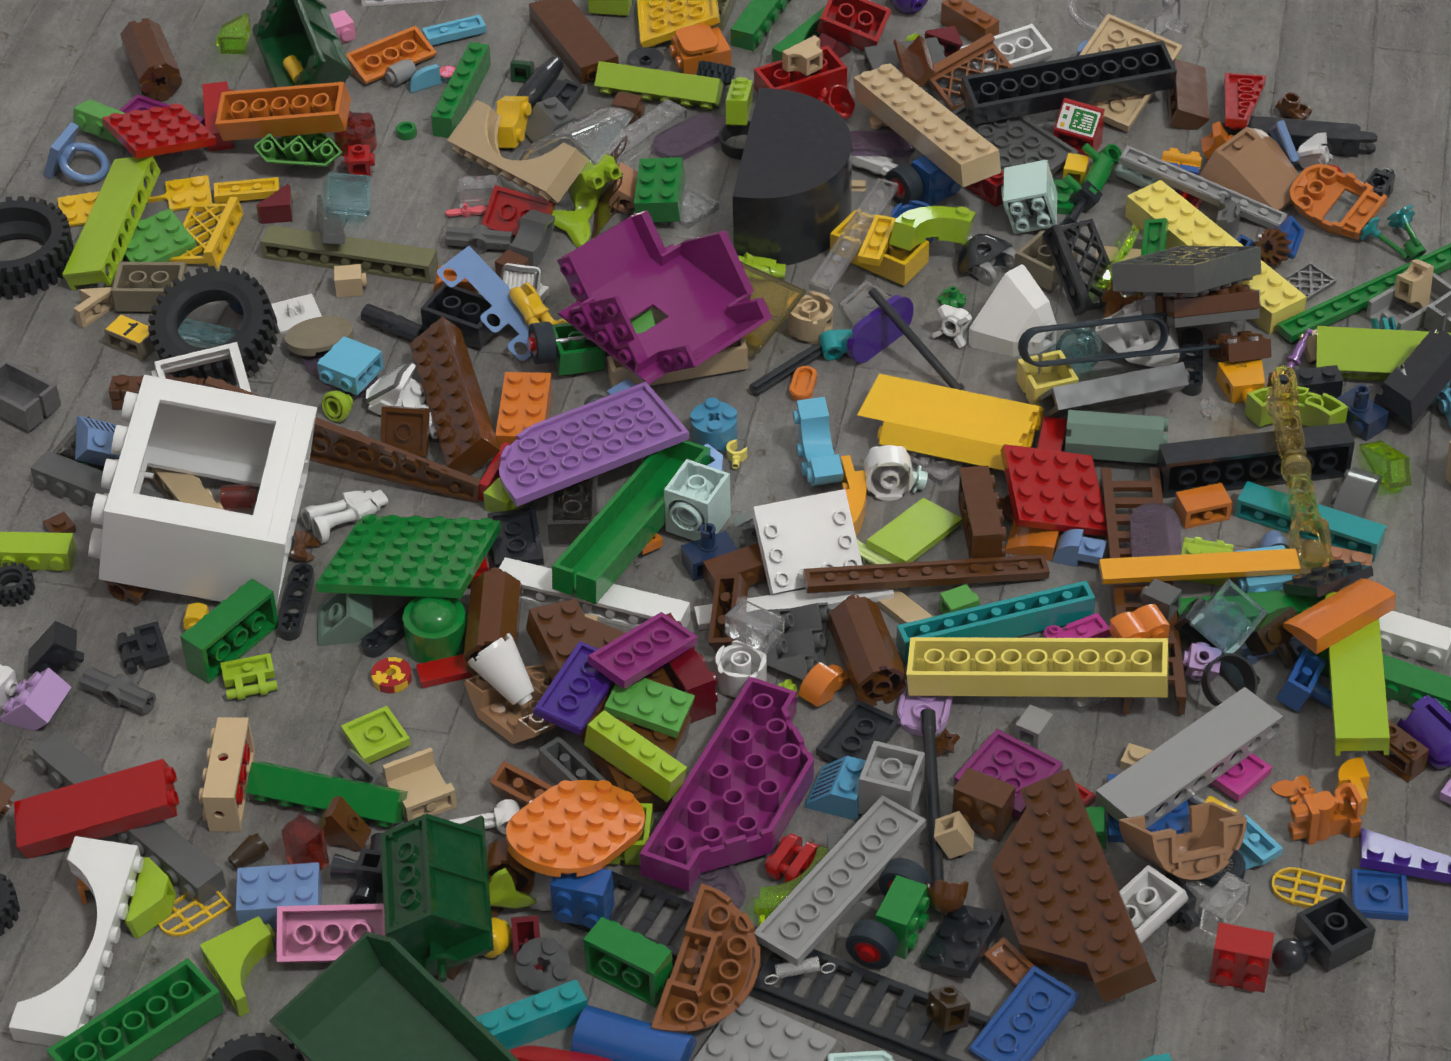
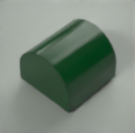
[510,60,535,83]

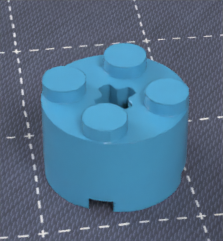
[690,398,738,453]

